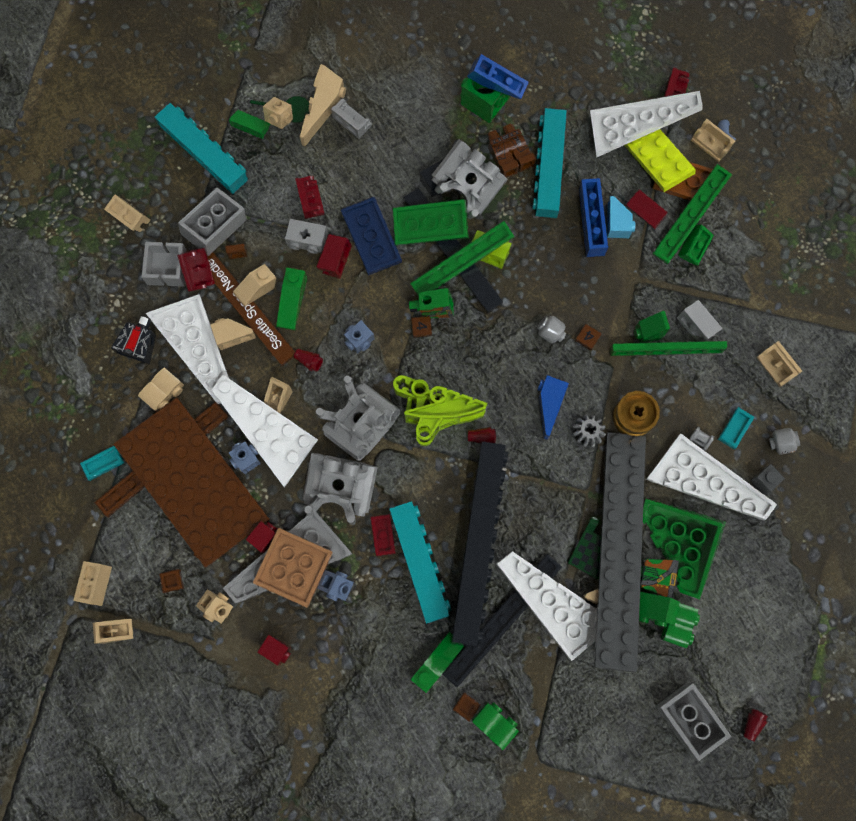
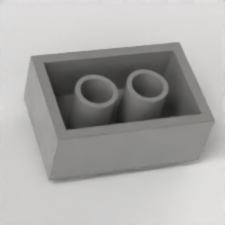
[178,187,246,256]
[655,682,732,761]

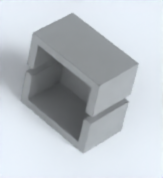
[142,242,187,286]

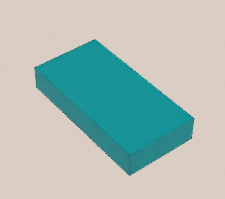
[717,407,755,450]
[80,446,125,481]

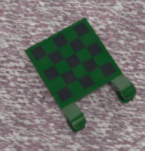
[568,517,601,580]

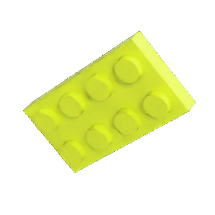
[624,129,696,192]

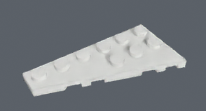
[590,91,702,157]
[146,294,229,404]
[212,375,318,488]
[646,434,777,521]
[496,552,597,661]

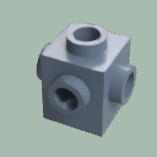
[344,320,375,354]
[229,442,261,474]
[317,570,354,601]

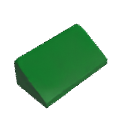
[229,110,271,139]
[678,225,714,266]

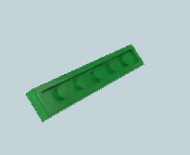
[652,164,732,265]
[410,221,514,296]
[610,341,727,356]

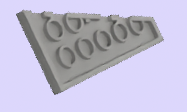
[223,512,353,604]

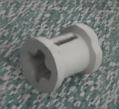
[689,427,714,451]

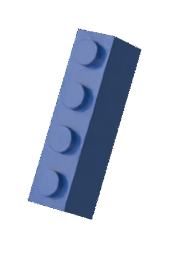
[579,178,608,257]

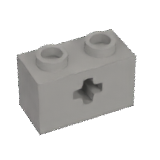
[285,219,328,254]

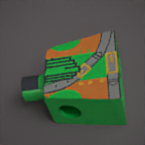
[409,288,454,318]
[641,559,679,598]

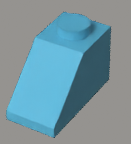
[607,196,635,239]

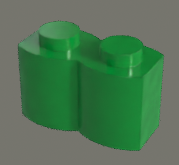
[661,603,700,648]
[471,702,519,750]

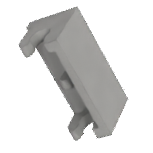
[331,99,372,139]
[677,300,723,342]

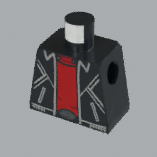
[111,316,156,365]

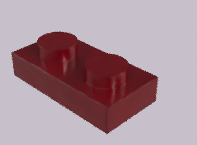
[371,514,396,557]

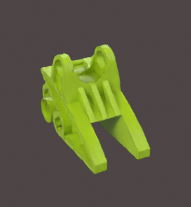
[393,375,487,446]

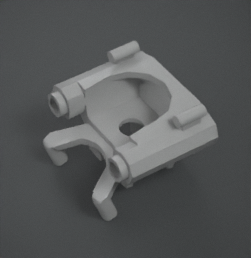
[431,139,508,219]
[316,376,400,461]
[302,453,378,525]

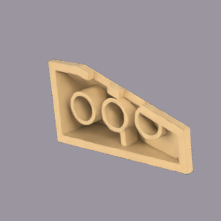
[300,64,346,146]

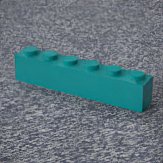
[155,103,248,194]
[532,108,567,218]
[390,501,452,624]

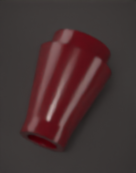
[294,349,323,372]
[468,427,496,444]
[743,708,768,742]

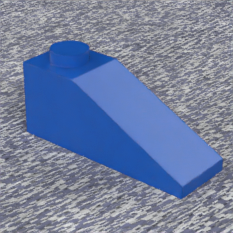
[467,54,529,99]
[538,375,569,440]

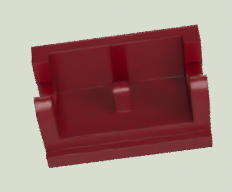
[664,67,690,97]
[295,176,325,219]
[626,189,668,230]
[317,234,352,279]
[177,248,215,292]

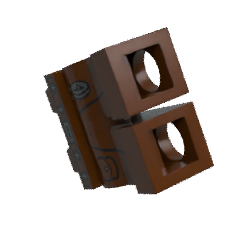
[488,123,536,178]

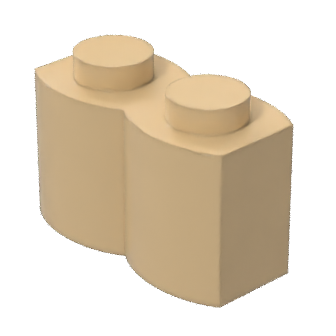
[138,368,184,412]

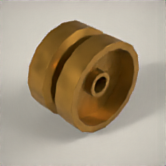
[613,391,660,436]

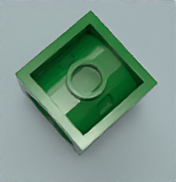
[460,77,510,124]

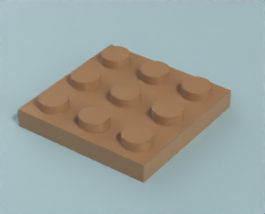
[253,528,333,608]

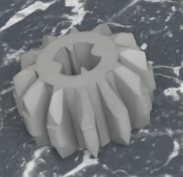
[573,415,606,447]

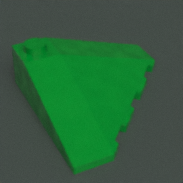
[643,498,726,600]

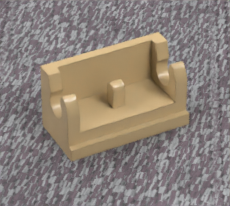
[691,119,735,162]
[104,195,150,232]
[756,341,802,387]
[73,561,112,606]

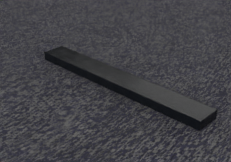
[403,188,503,314]
[442,554,562,688]

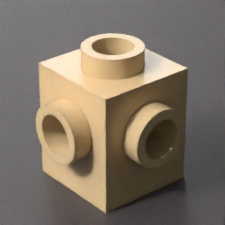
[263,97,293,129]
[196,589,233,624]

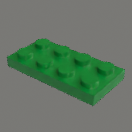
[393,199,469,246]

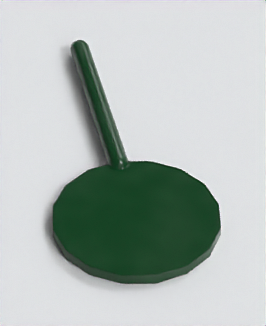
[250,96,310,123]

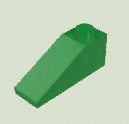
[276,268,307,331]
[411,632,464,693]

